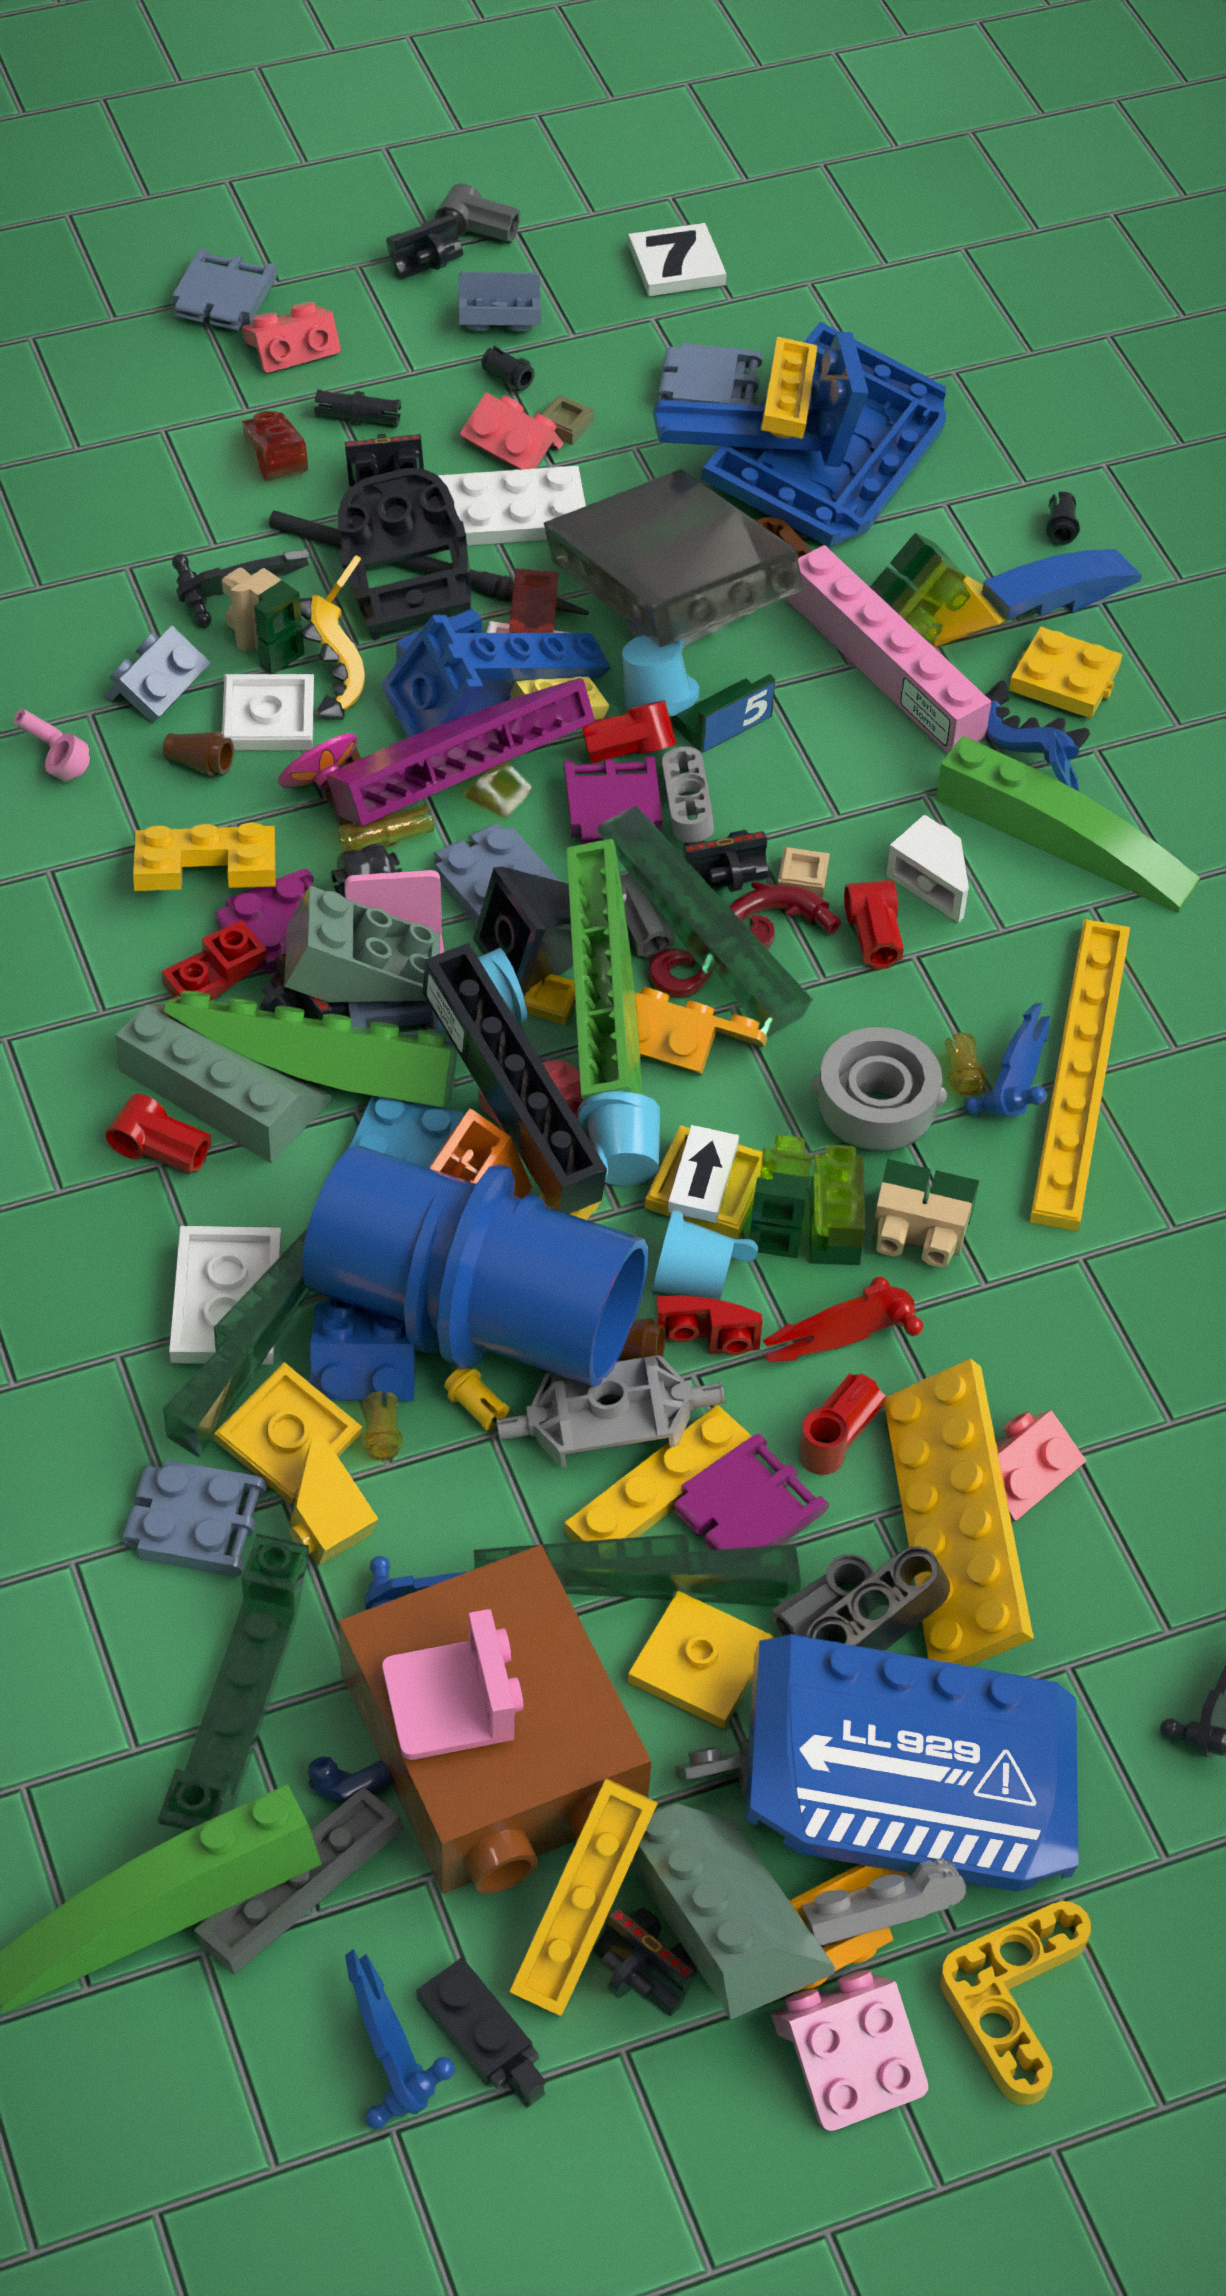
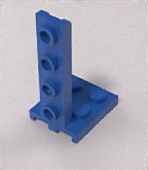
[652,331,869,467]
[381,615,610,738]

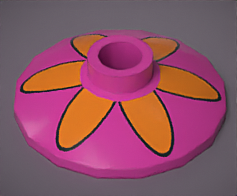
[277,733,359,789]

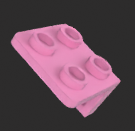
[345,870,444,954]
[383,1609,524,1760]
[771,1970,928,2131]

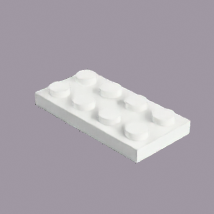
[437,466,589,546]

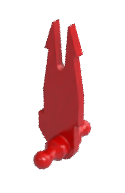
[763,1276,924,1362]

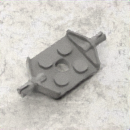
[497,1355,725,1468]

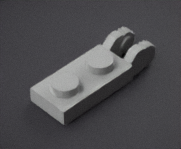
[802,1858,967,1946]

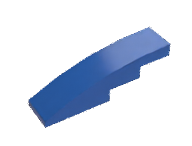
[982,549,1142,620]

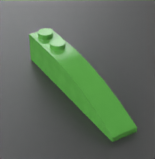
[935,736,1200,913]
[566,839,643,1100]
[0,1784,322,2013]

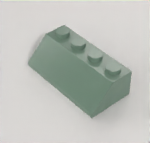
[115,1004,331,1163]
[632,1803,835,2020]

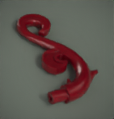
[648,881,841,998]

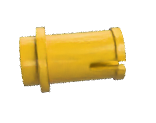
[444,1368,509,1431]

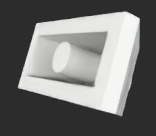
[886,814,969,923]

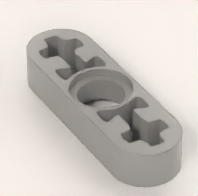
[662,747,714,843]

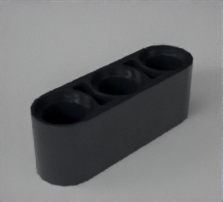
[806,1546,950,1651]

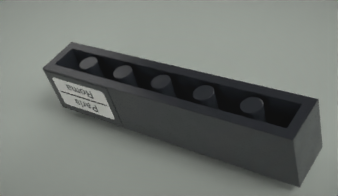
[422,943,607,1214]

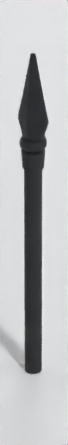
[269,510,589,615]

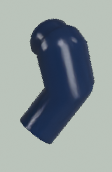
[307,1756,393,1804]

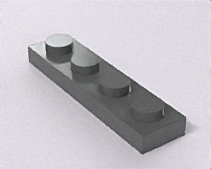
[194,1787,404,1975]

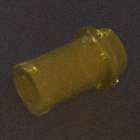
[944,1032,987,1096]
[362,1391,403,1461]

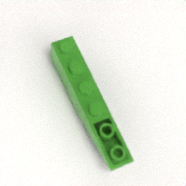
[164,991,458,1107]

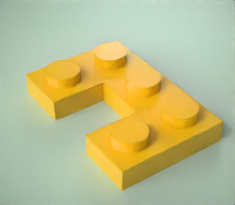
[133,823,276,891]

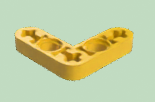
[940,1901,1091,2105]

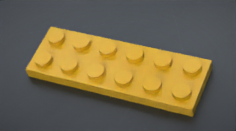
[884,1358,1034,1666]

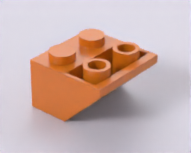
[427,1108,533,1199]

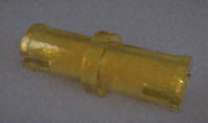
[338,804,434,852]

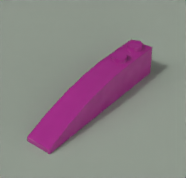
[325,678,595,826]

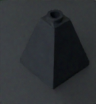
[473,866,573,996]

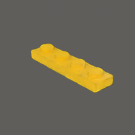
[761,337,818,439]
[564,1404,752,1567]
[509,1778,658,2017]

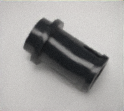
[481,346,535,391]
[1046,492,1080,545]

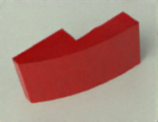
[161,920,267,1001]
[654,1296,763,1355]

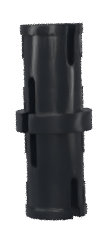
[314,389,401,427]

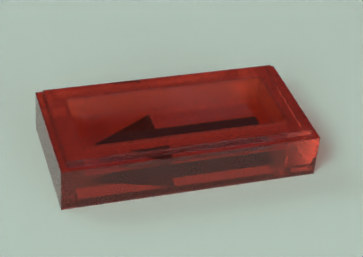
[509,569,559,633]

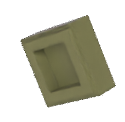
[541,395,595,445]

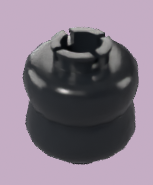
[331,843,402,897]

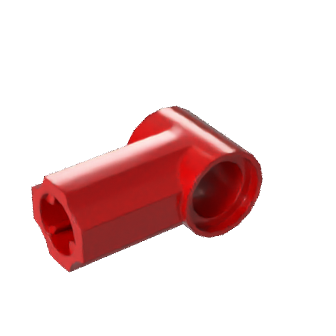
[581,700,676,763]
[844,880,904,970]
[104,1094,211,1174]
[799,1373,886,1475]

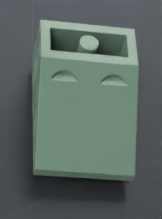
[284,885,440,1002]

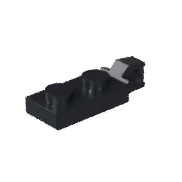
[416,1957,546,2108]

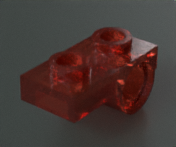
[242,411,308,481]

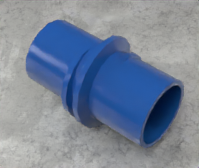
[302,1146,648,1387]

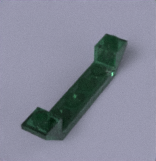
[158,1534,309,1830]

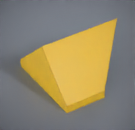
[912,569,1007,648]

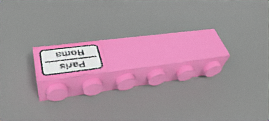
[787,545,992,754]

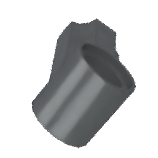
[435,183,521,243]
[620,868,675,960]
[771,1554,874,1637]

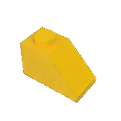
[290,1432,379,1566]

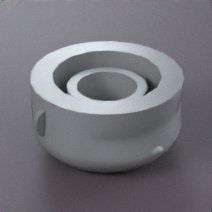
[812,1027,947,1151]

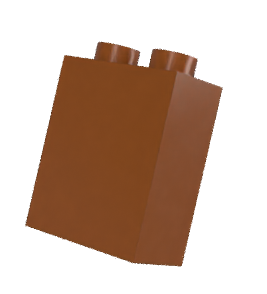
[338,1545,651,1894]

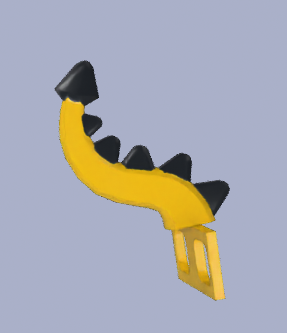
[300,555,365,719]

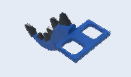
[985,680,1090,791]

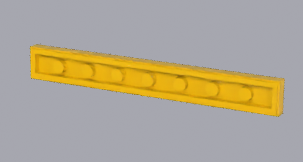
[1029,919,1130,1232]

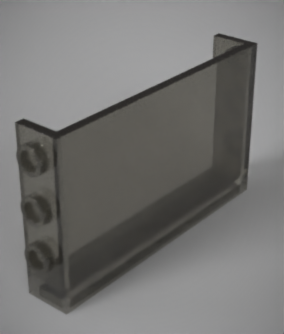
[543,469,804,648]

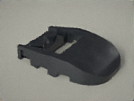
[338,468,471,640]

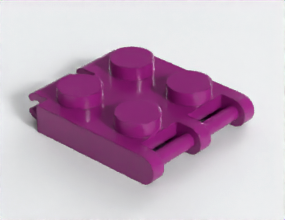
[563,757,663,845]
[215,869,314,975]
[674,1433,829,1568]

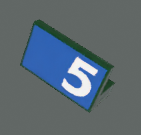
[675,674,776,754]

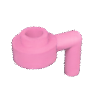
[13,709,90,782]

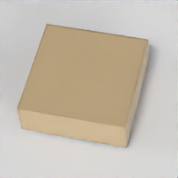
[778,847,830,898]

